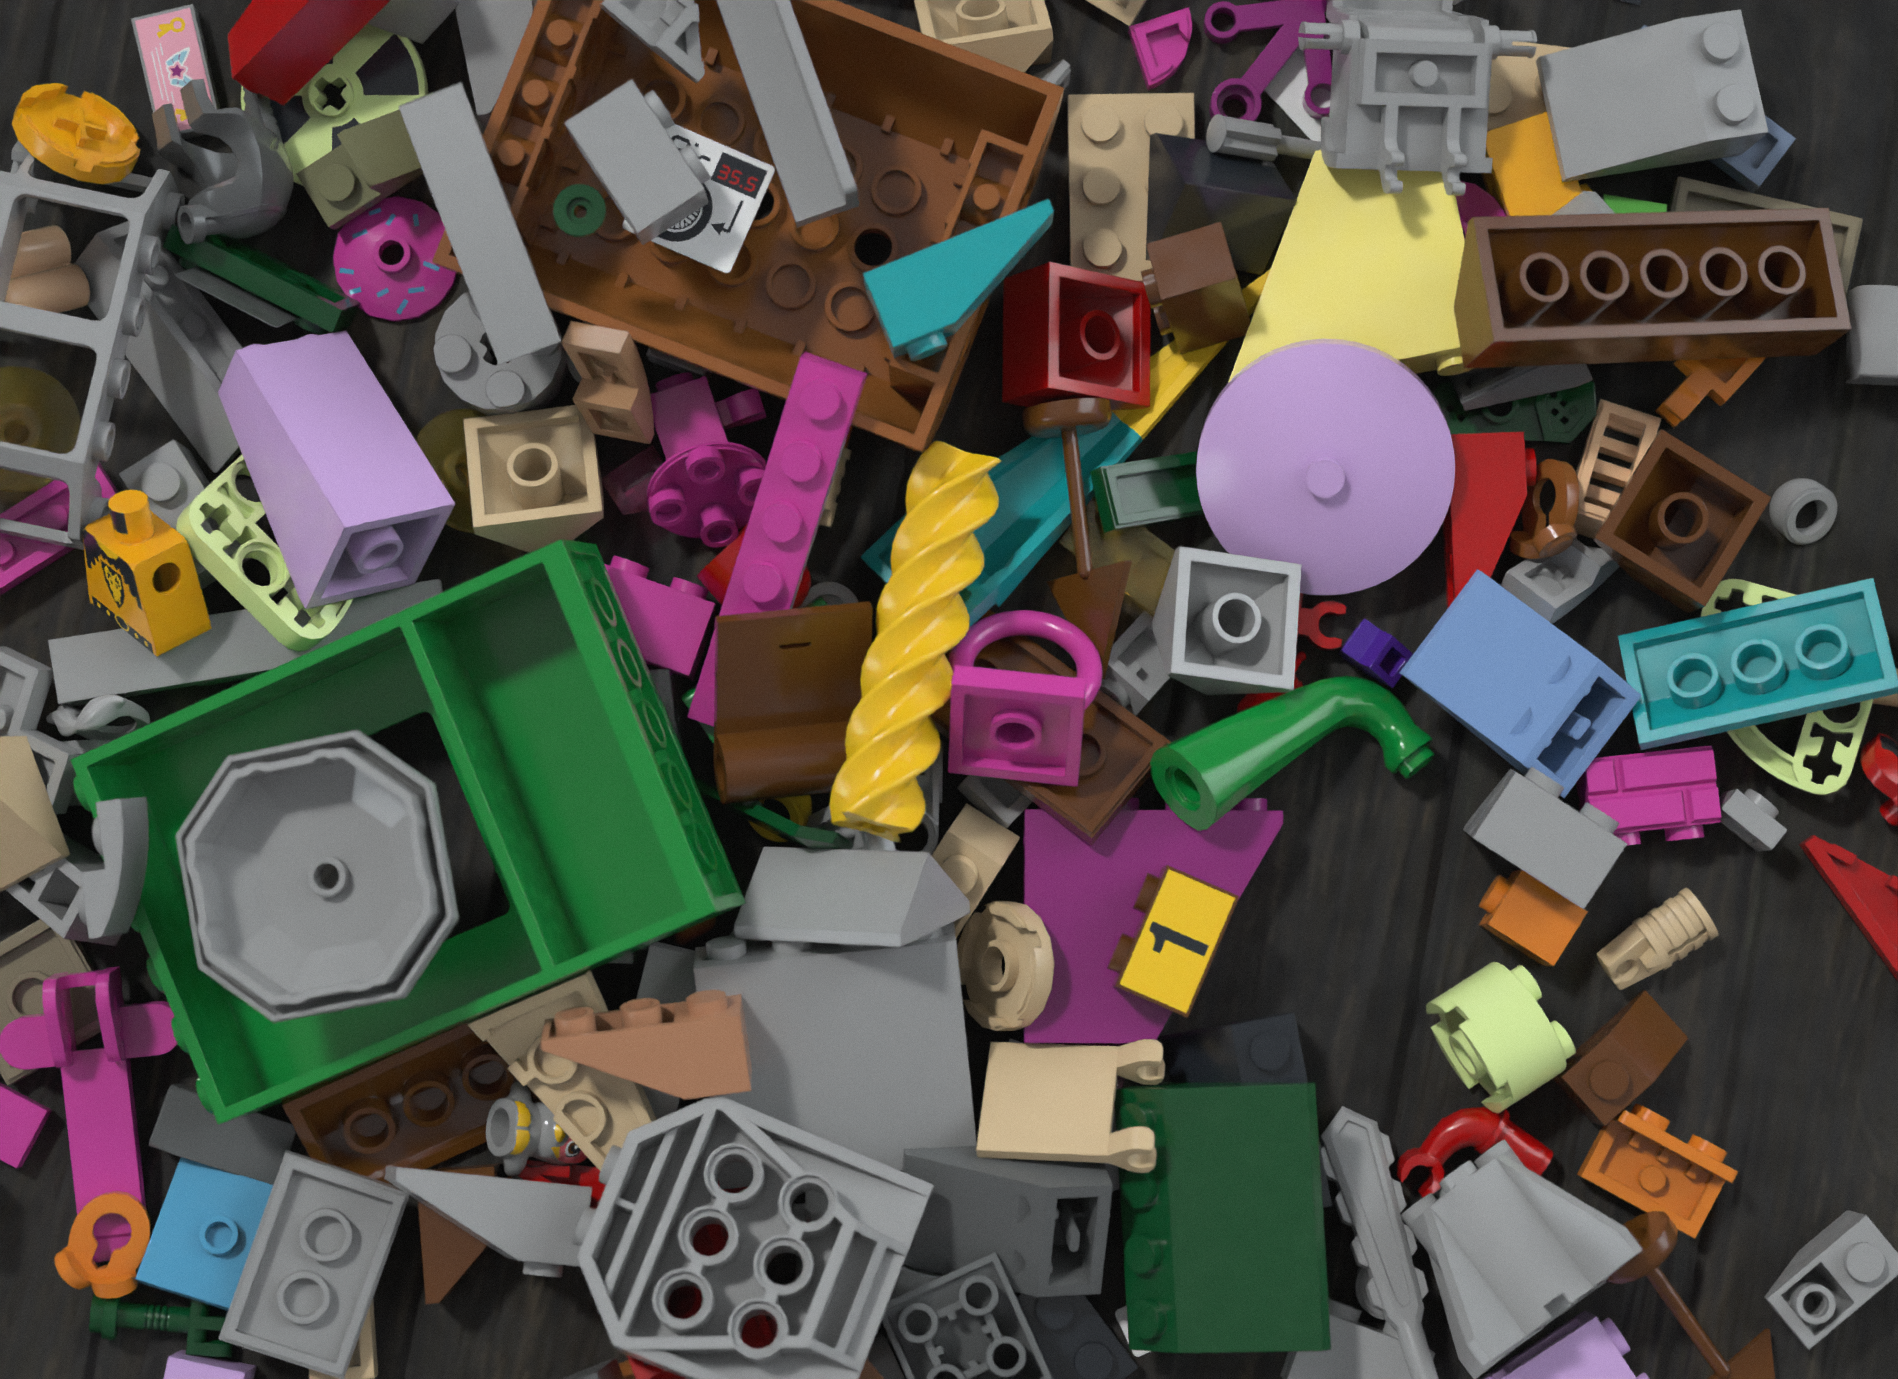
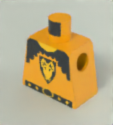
[82,490,212,656]

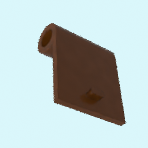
[714,601,873,804]

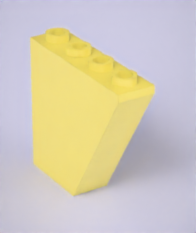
[1228,150,1474,383]

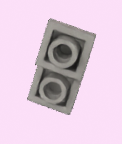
[77,797,148,939]

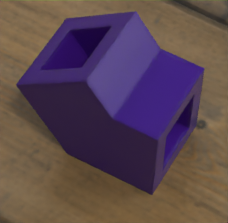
[1337,618,1413,688]

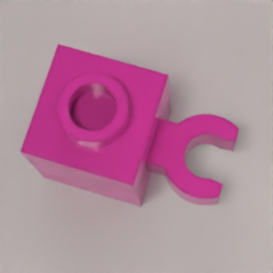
[650,372,767,460]

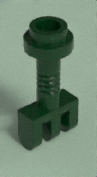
[89,1294,234,1357]

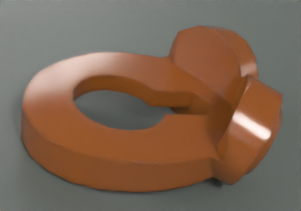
[1509,459,1579,559]

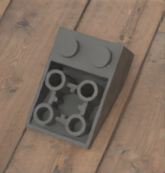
[902,1146,1113,1297]
[882,1252,1053,1379]

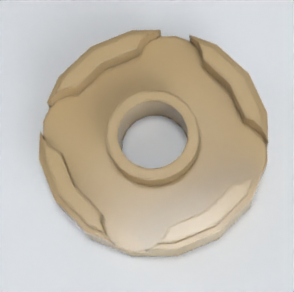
[957,901,1054,1031]

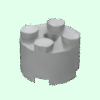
[433,291,569,416]

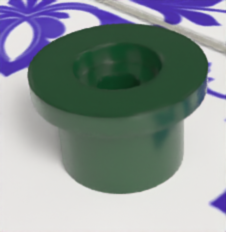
[553,184,607,238]

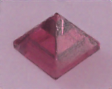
[602,446,664,515]

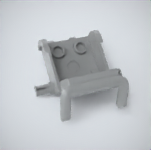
[1298,0,1537,196]

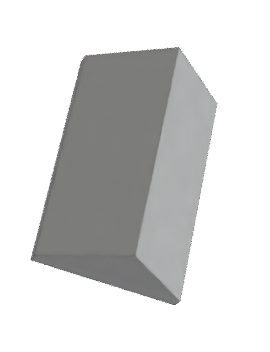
[734,847,970,947]

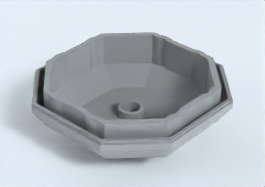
[176,730,459,1023]

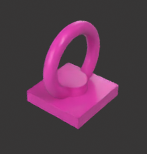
[948,610,1103,787]

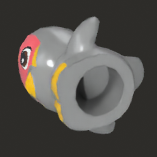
[486,1081,587,1177]

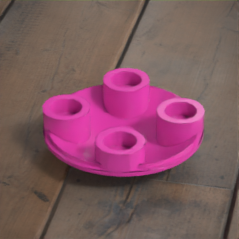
[647,442,767,548]

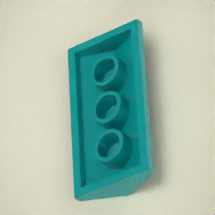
[1618,578,1898,750]

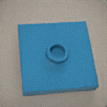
[135,1157,273,1311]

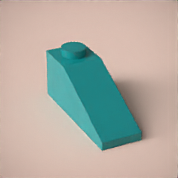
[863,199,1054,361]

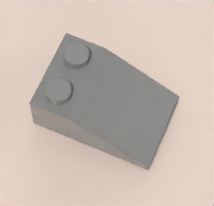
[1536,9,1768,182]

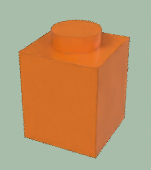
[1479,870,1588,966]

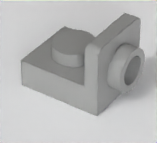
[1099,611,1171,716]

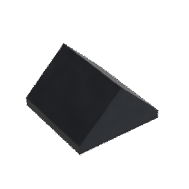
[1146,133,1297,276]

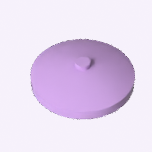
[1196,339,1455,595]

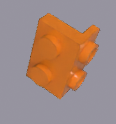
[1577,1103,1738,1238]

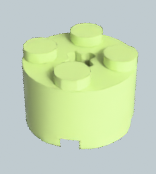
[1426,962,1576,1113]

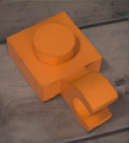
[1655,357,1766,428]

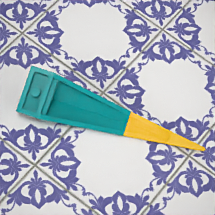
[861,269,1270,627]

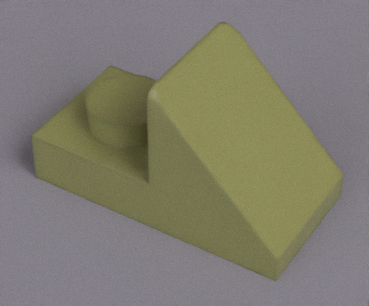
[296,109,424,230]

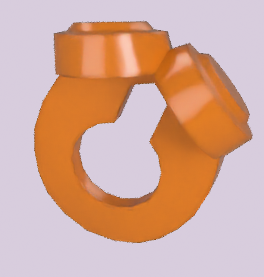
[54,1191,151,1299]

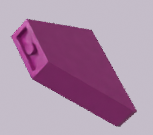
[1023,798,1283,1043]

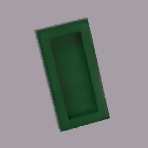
[1090,451,1205,534]

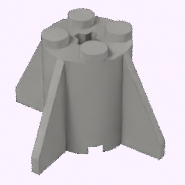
[1401,1140,1643,1379]

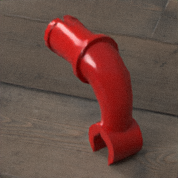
[1397,1107,1554,1197]

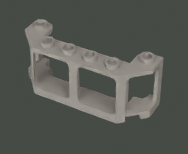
[0,141,185,550]

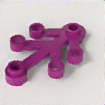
[1203,0,1332,122]

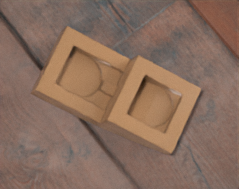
[561,321,654,444]

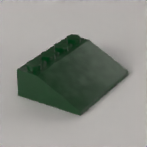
[1115,1082,1331,1353]

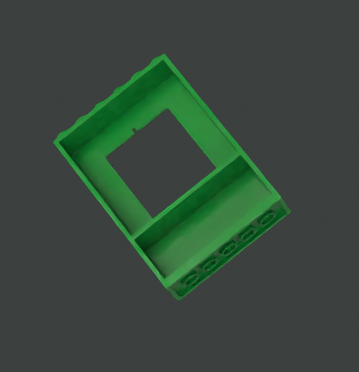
[71,539,746,1125]

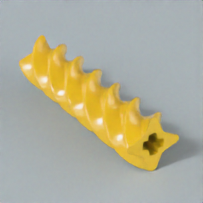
[830,441,1002,842]

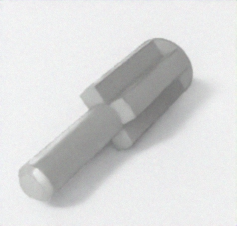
[1206,114,1321,161]

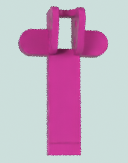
[0,966,178,1262]

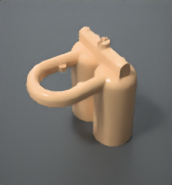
[5,225,90,313]

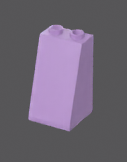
[218,331,455,609]

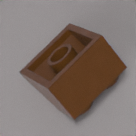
[1593,430,1771,613]

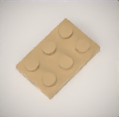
[1067,93,1195,282]

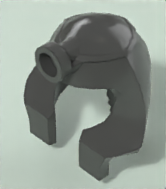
[152,79,294,244]

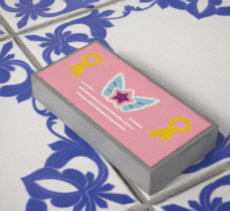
[131,4,220,140]

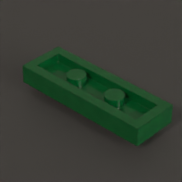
[163,222,360,335]

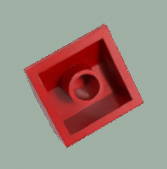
[1002,262,1150,410]

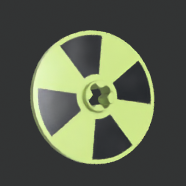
[241,24,428,185]

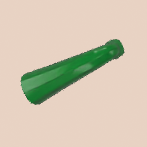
[1150,676,1435,831]

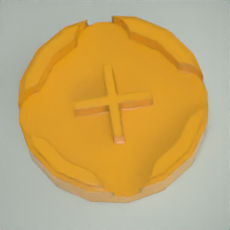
[12,83,140,184]

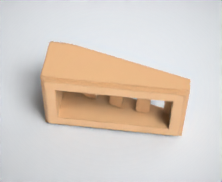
[1574,399,1661,539]

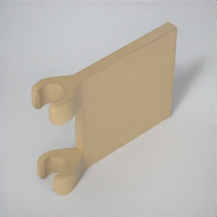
[976,1039,1165,1173]

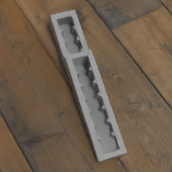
[48,579,443,707]

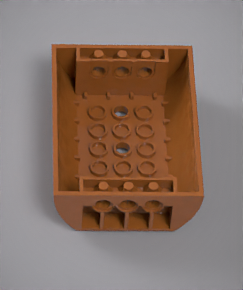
[432,0,1064,453]

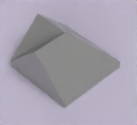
[1151,546,1302,695]

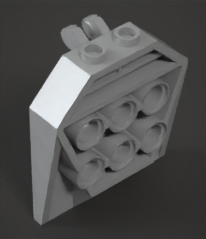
[573,1095,934,1379]

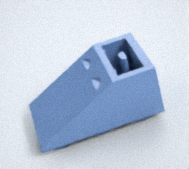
[1400,570,1642,798]

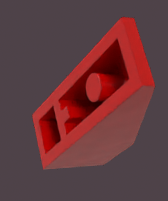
[1443,432,1536,609]

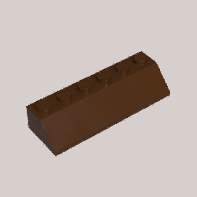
[1454,208,1852,368]

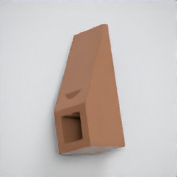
[541,990,752,1099]

